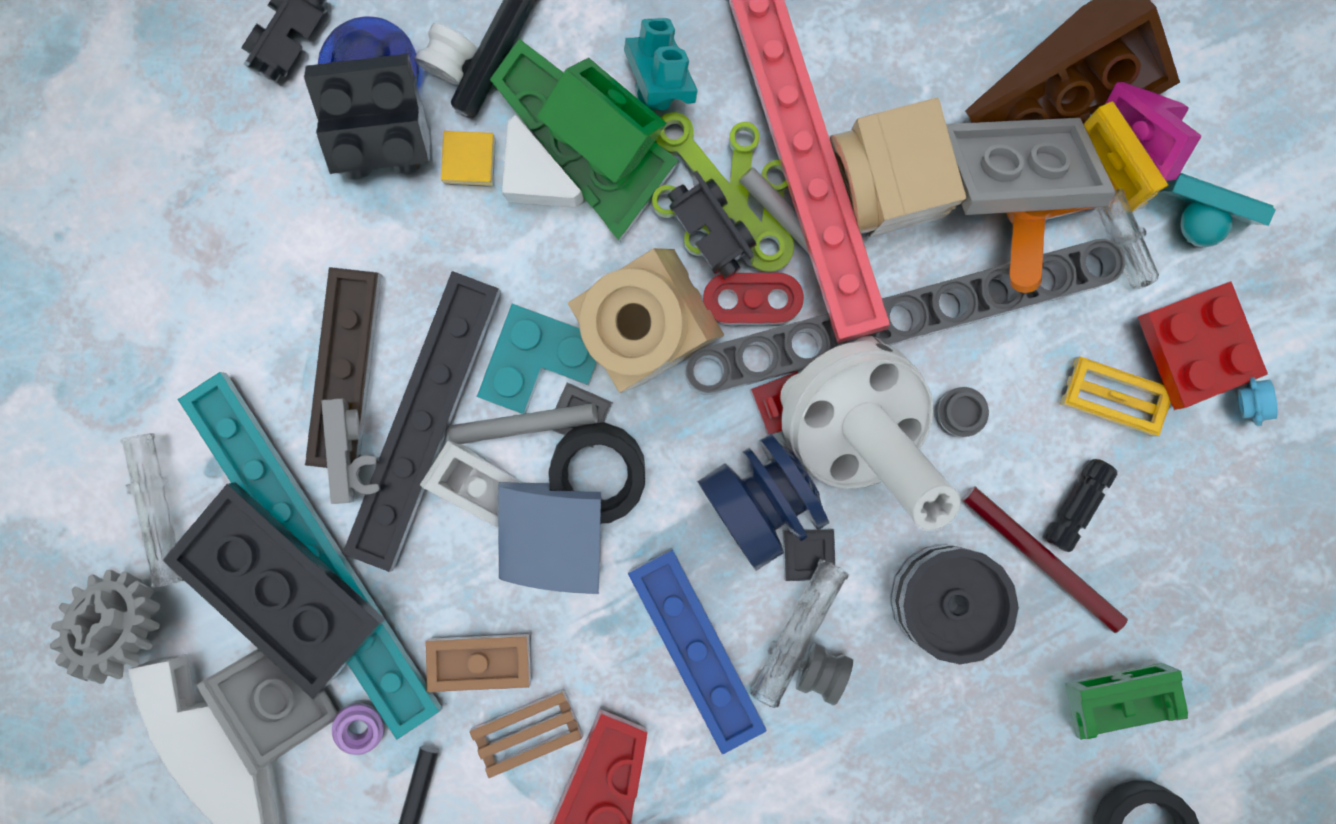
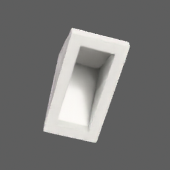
[502,115,584,208]

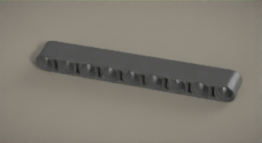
[685,239,1126,395]

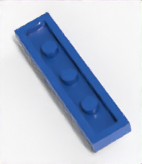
[628,549,767,755]

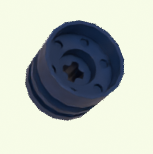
[697,434,830,571]

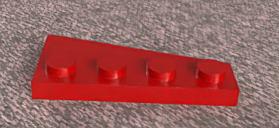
[550,709,648,824]

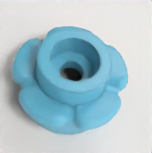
[1238,377,1278,426]

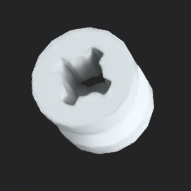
[414,23,477,85]

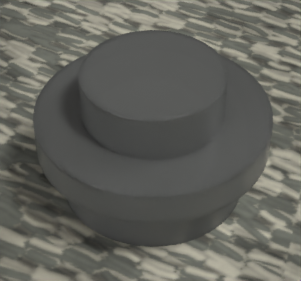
[938,387,989,437]

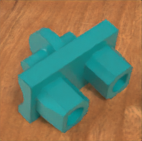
[624,18,698,110]

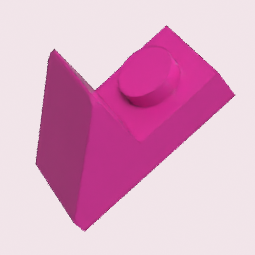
[1106,82,1202,181]

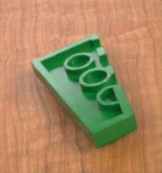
[490,39,680,242]

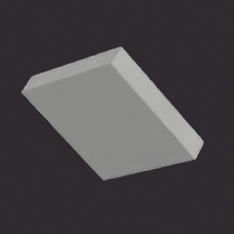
[196,649,338,775]

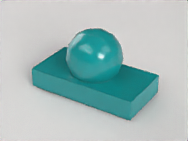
[1159,173,1276,248]

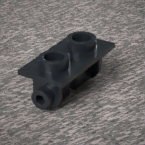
[241,0,327,83]
[667,171,757,280]

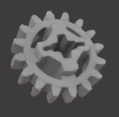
[50,569,160,684]

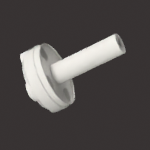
[780,336,961,530]

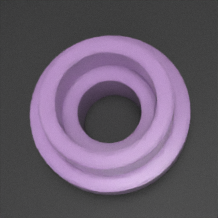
[332,703,384,755]

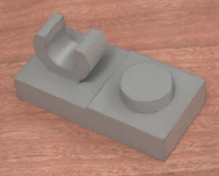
[321,399,380,504]

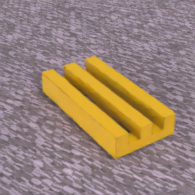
[1083,101,1168,213]
[1060,356,1171,436]

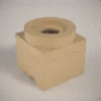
[830,97,967,238]
[568,248,725,393]

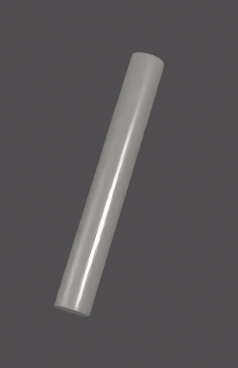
[739,167,809,254]
[448,403,598,444]

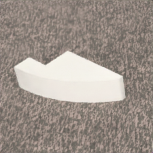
[128,654,278,824]

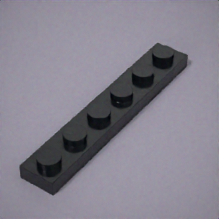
[342,271,501,572]

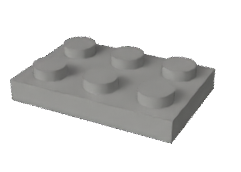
[946,118,1116,215]

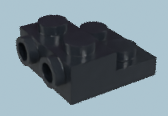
[304,53,431,179]

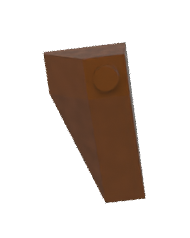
[965,0,1180,123]

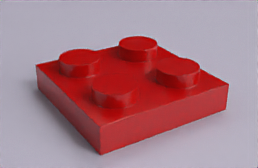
[1138,281,1268,410]

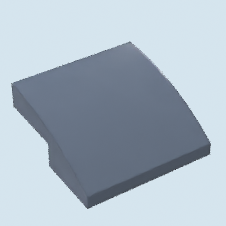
[498,482,601,594]

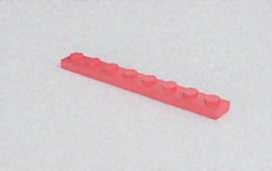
[729,0,890,344]

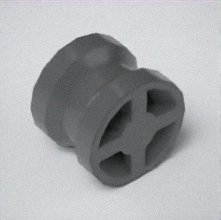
[796,642,853,706]

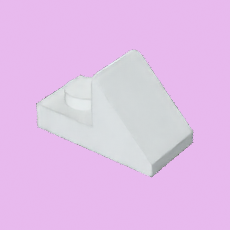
[420,441,523,528]

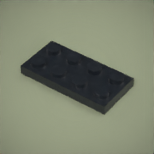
[162,482,385,699]

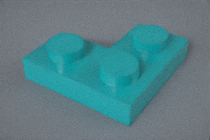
[477,303,598,414]

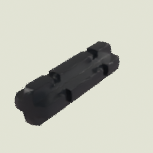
[1046,459,1118,552]

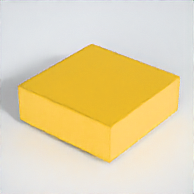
[441,130,495,186]

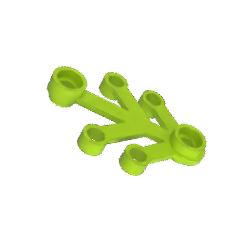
[652,112,794,273]

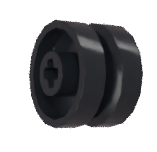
[891,544,1019,665]

